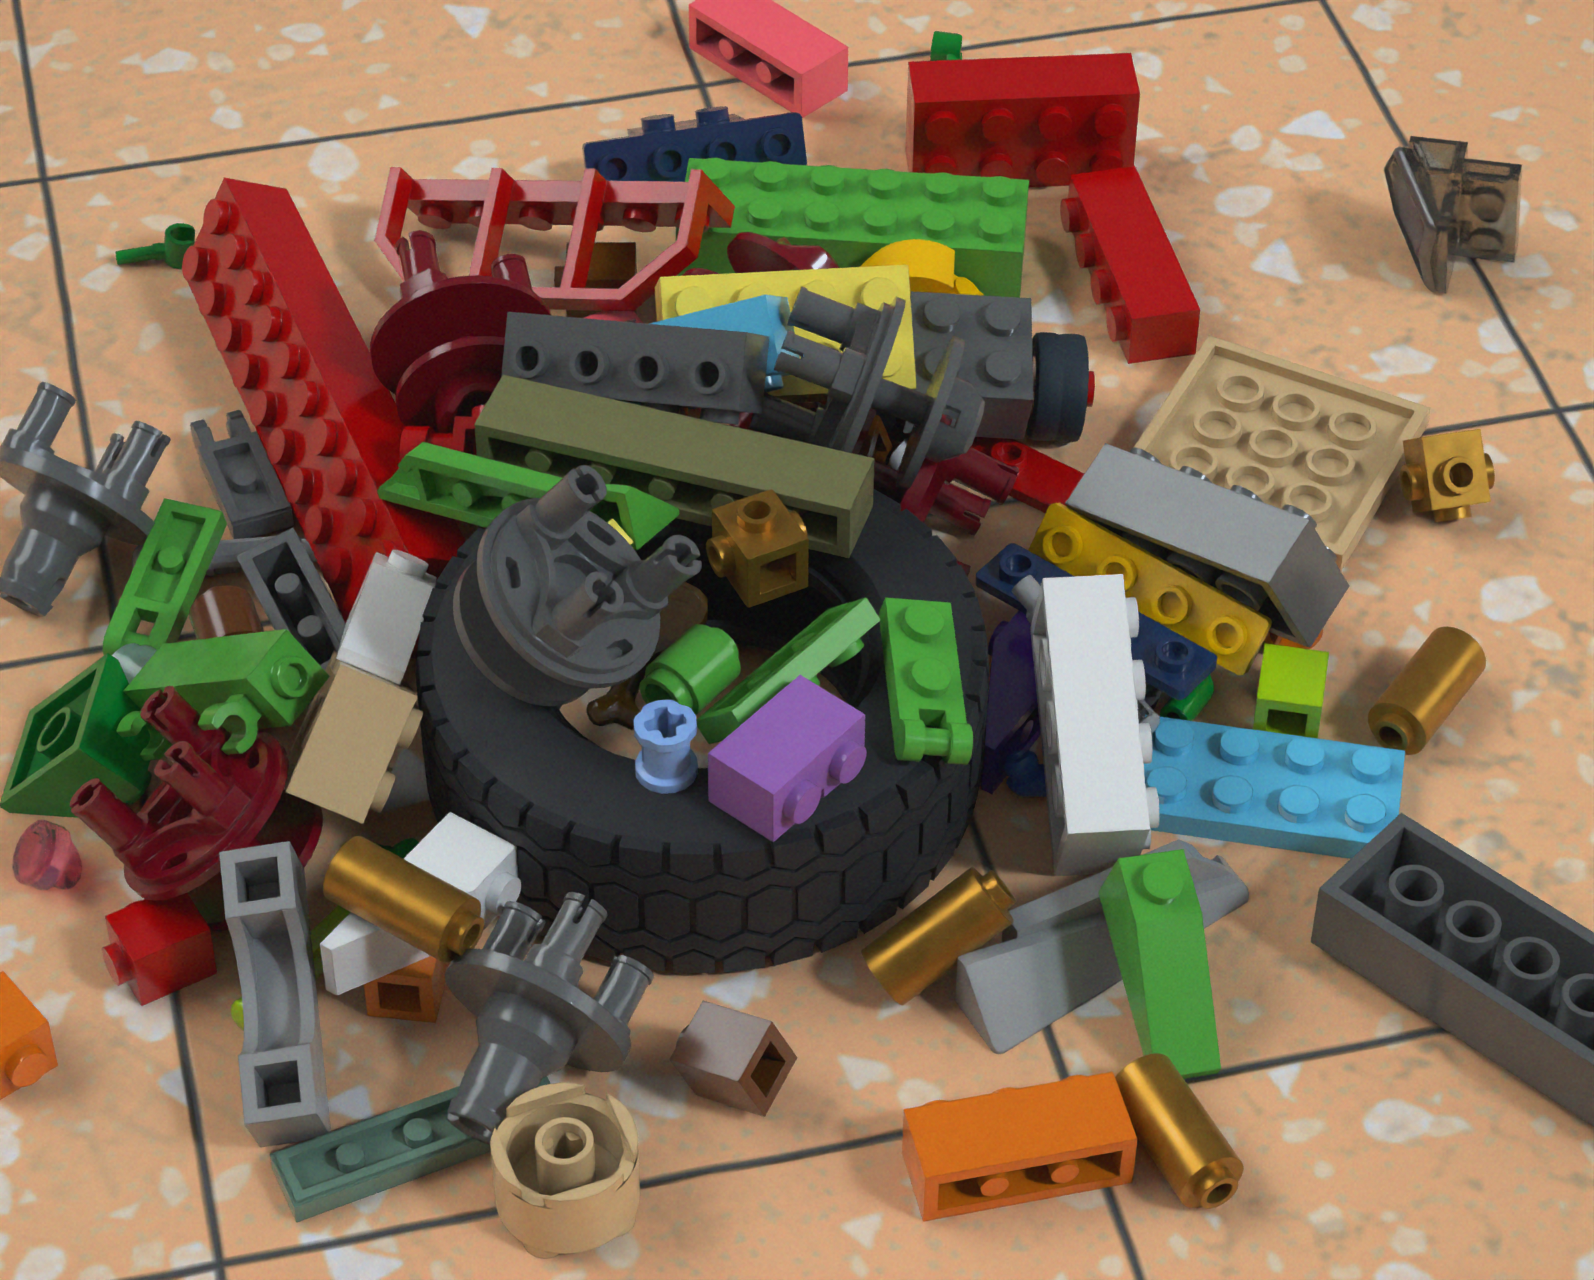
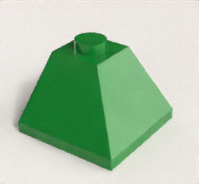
[0,653,152,818]

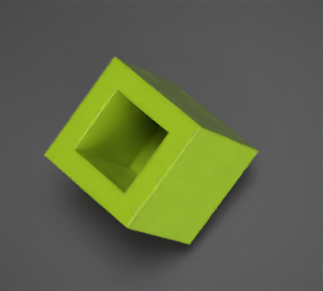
[1253,643,1329,738]

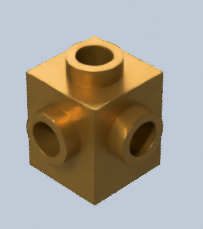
[1400,429,1495,522]
[706,489,809,608]

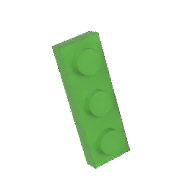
[696,598,880,744]

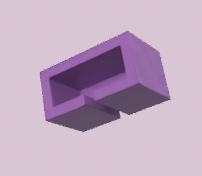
[708,675,867,842]

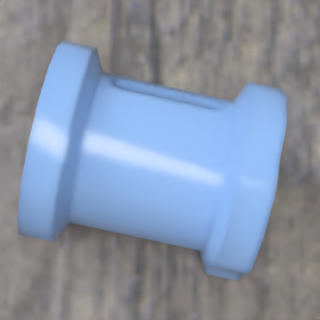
[634,700,698,794]

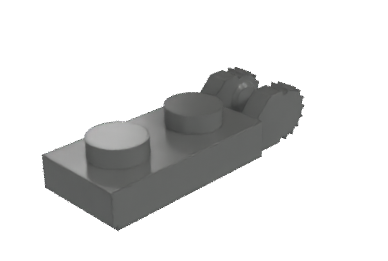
[190,410,294,539]

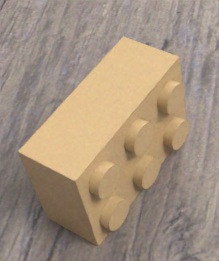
[285,651,423,824]

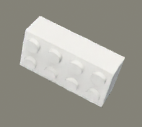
[1030,574,1159,876]

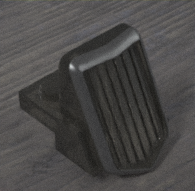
[1384,136,1522,294]

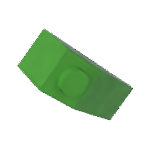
[1098,849,1221,1079]

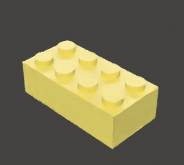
[655,265,917,409]

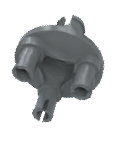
[0,382,171,617]
[445,892,654,1145]

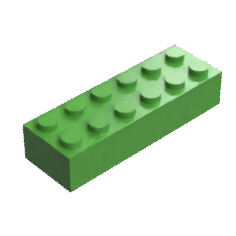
[676,158,1029,298]

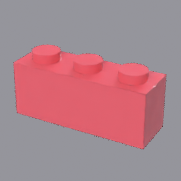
[689,0,849,118]

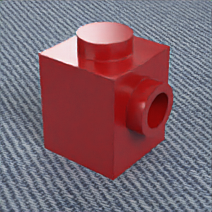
[102,893,217,1006]

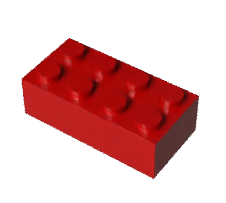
[905,53,1140,187]

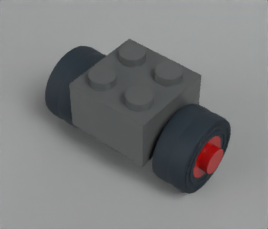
[875,291,1095,442]

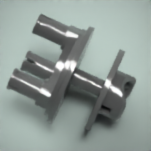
[748,287,985,491]
[453,465,702,706]

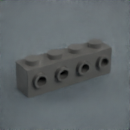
[501,312,769,425]

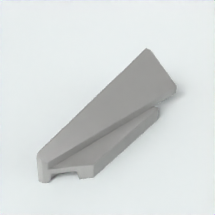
[955,839,1249,1054]

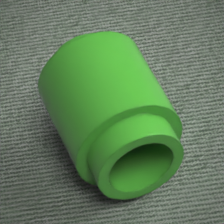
[639,624,741,715]

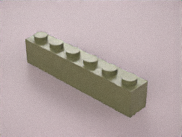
[474,375,874,558]

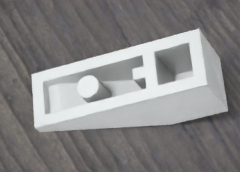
[336,550,437,685]
[320,812,521,996]

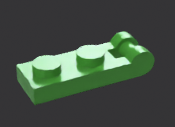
[103,498,227,655]
[879,597,973,765]

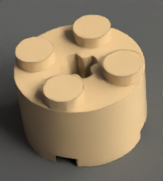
[490,1082,640,1259]

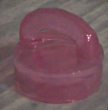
[12,820,82,890]

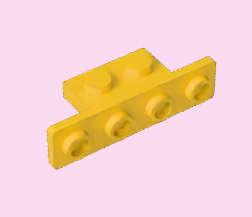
[1028,503,1272,676]

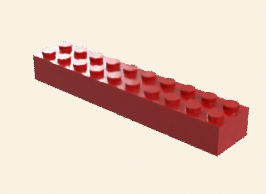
[182,177,465,659]

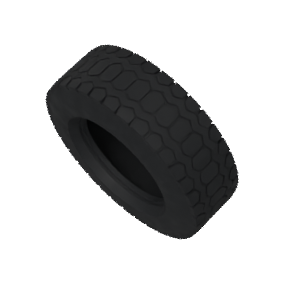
[415,488,989,973]

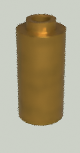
[1368,626,1486,755]
[323,836,484,963]
[861,867,1016,1006]
[1115,1053,1244,1209]

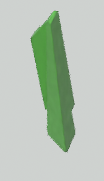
[377,442,680,550]

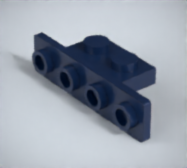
[582,106,807,182]
[975,543,1217,700]

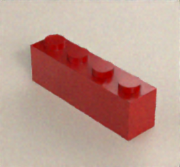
[1060,166,1200,364]

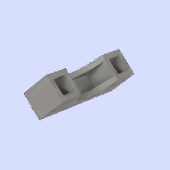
[219,841,331,1147]

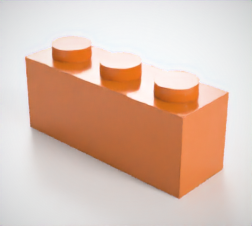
[902,1071,1137,1222]

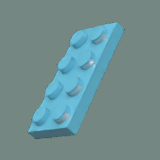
[1144,715,1405,859]

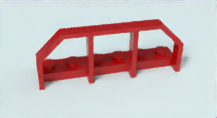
[374,167,735,312]

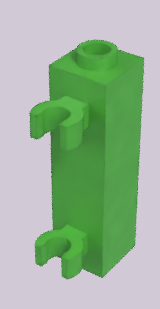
[117,629,330,761]

